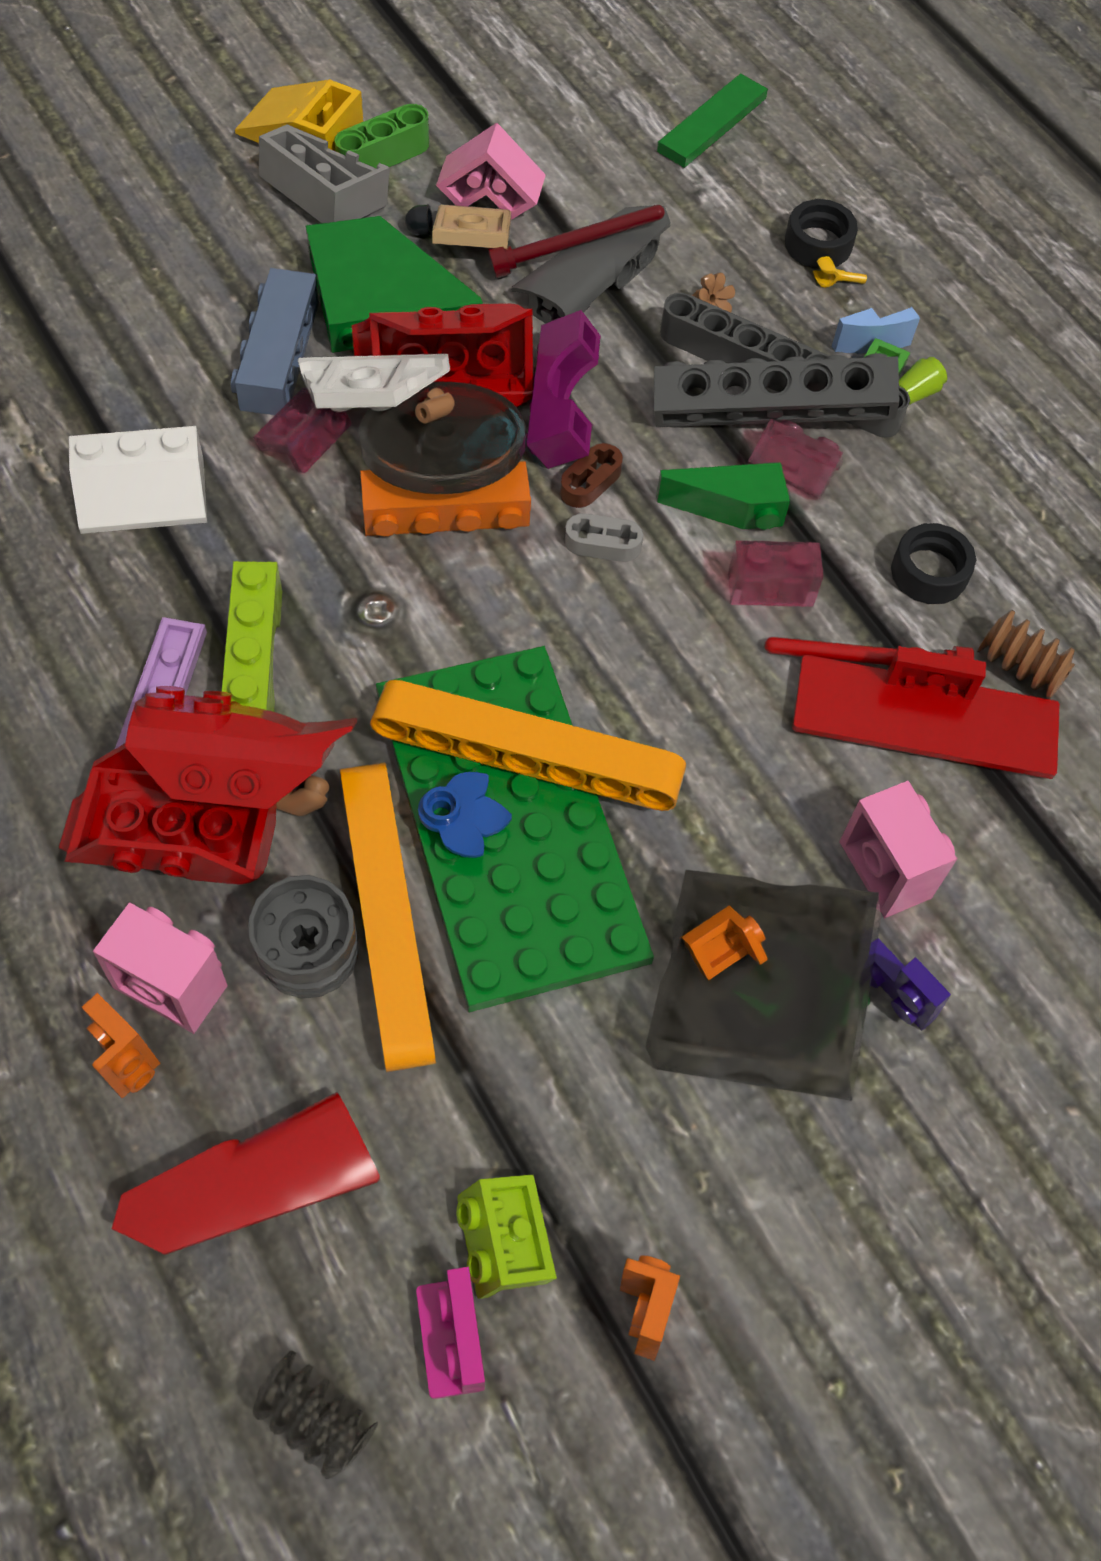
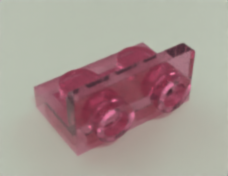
[253,388,351,473]
[748,419,843,499]

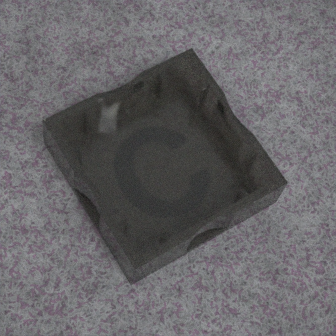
[646,870,881,1101]

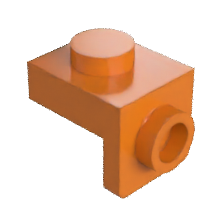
[682,905,768,981]

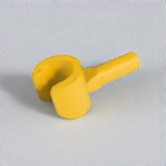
[813,256,867,288]

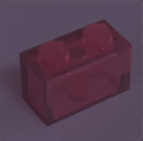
[728,541,823,607]

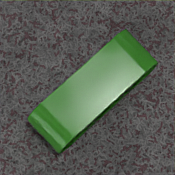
[335,104,429,169]

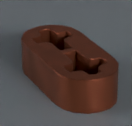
[560,443,623,508]

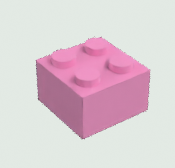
[839,781,957,919]
[93,902,228,1034]

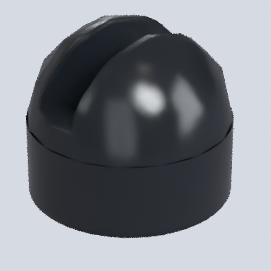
[405,204,433,236]

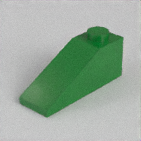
[656,462,790,530]

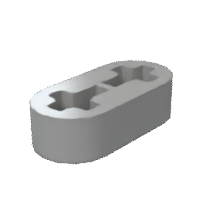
[564,514,644,562]

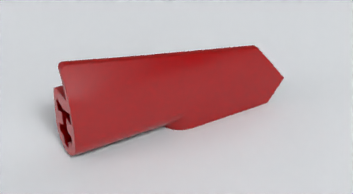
[111,1092,380,1255]

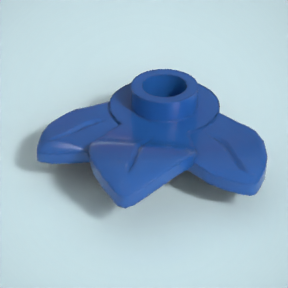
[418,772,512,858]

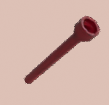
[488,205,665,278]

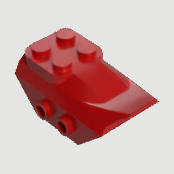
[352,303,533,423]
[125,686,357,809]
[59,743,277,885]

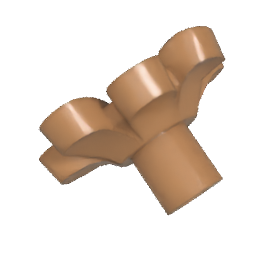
[693,272,735,313]

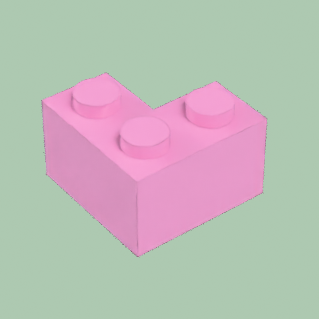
[436,123,546,220]

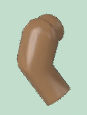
[415,388,455,424]

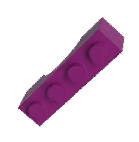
[526,310,601,469]

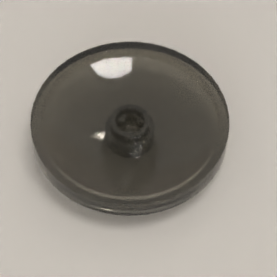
[359,382,525,494]

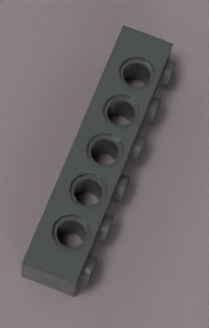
[654,353,899,427]

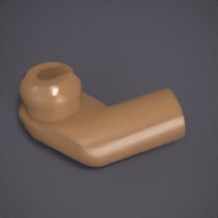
[277,776,330,816]

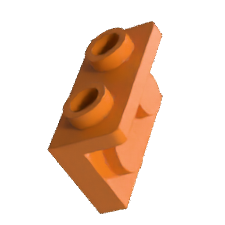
[81,993,161,1098]
[620,1255,680,1361]

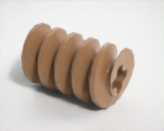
[977,610,1076,699]

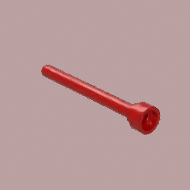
[764,637,974,665]

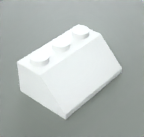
[69,426,207,534]

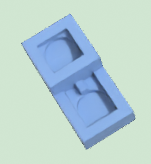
[831,307,920,354]

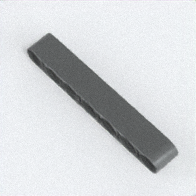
[660,293,910,437]

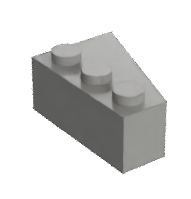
[259,124,390,223]

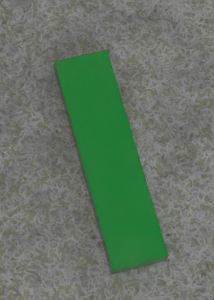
[657,73,768,168]

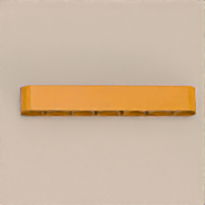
[370,680,686,811]
[340,762,436,1073]

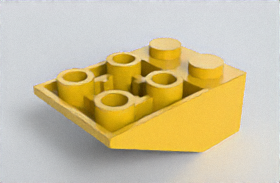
[235,79,363,151]

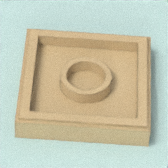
[432,205,511,249]

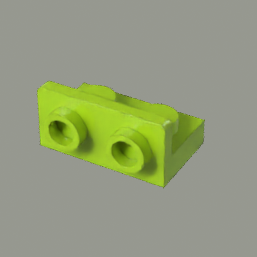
[456,1174,557,1299]

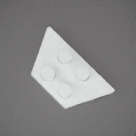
[298,354,450,412]

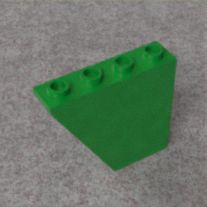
[306,216,483,353]

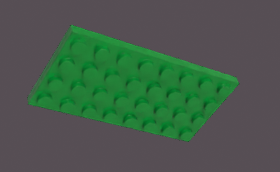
[376,646,654,1013]

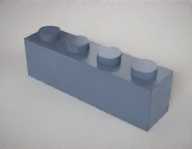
[231,268,319,417]

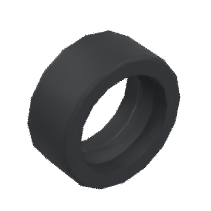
[785,199,858,269]
[891,523,977,604]

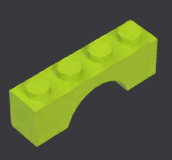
[222,561,283,712]

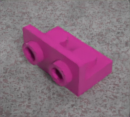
[416,1267,485,1399]

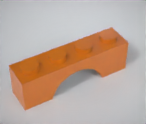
[360,461,531,536]

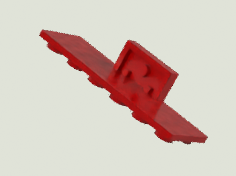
[792,646,1060,779]

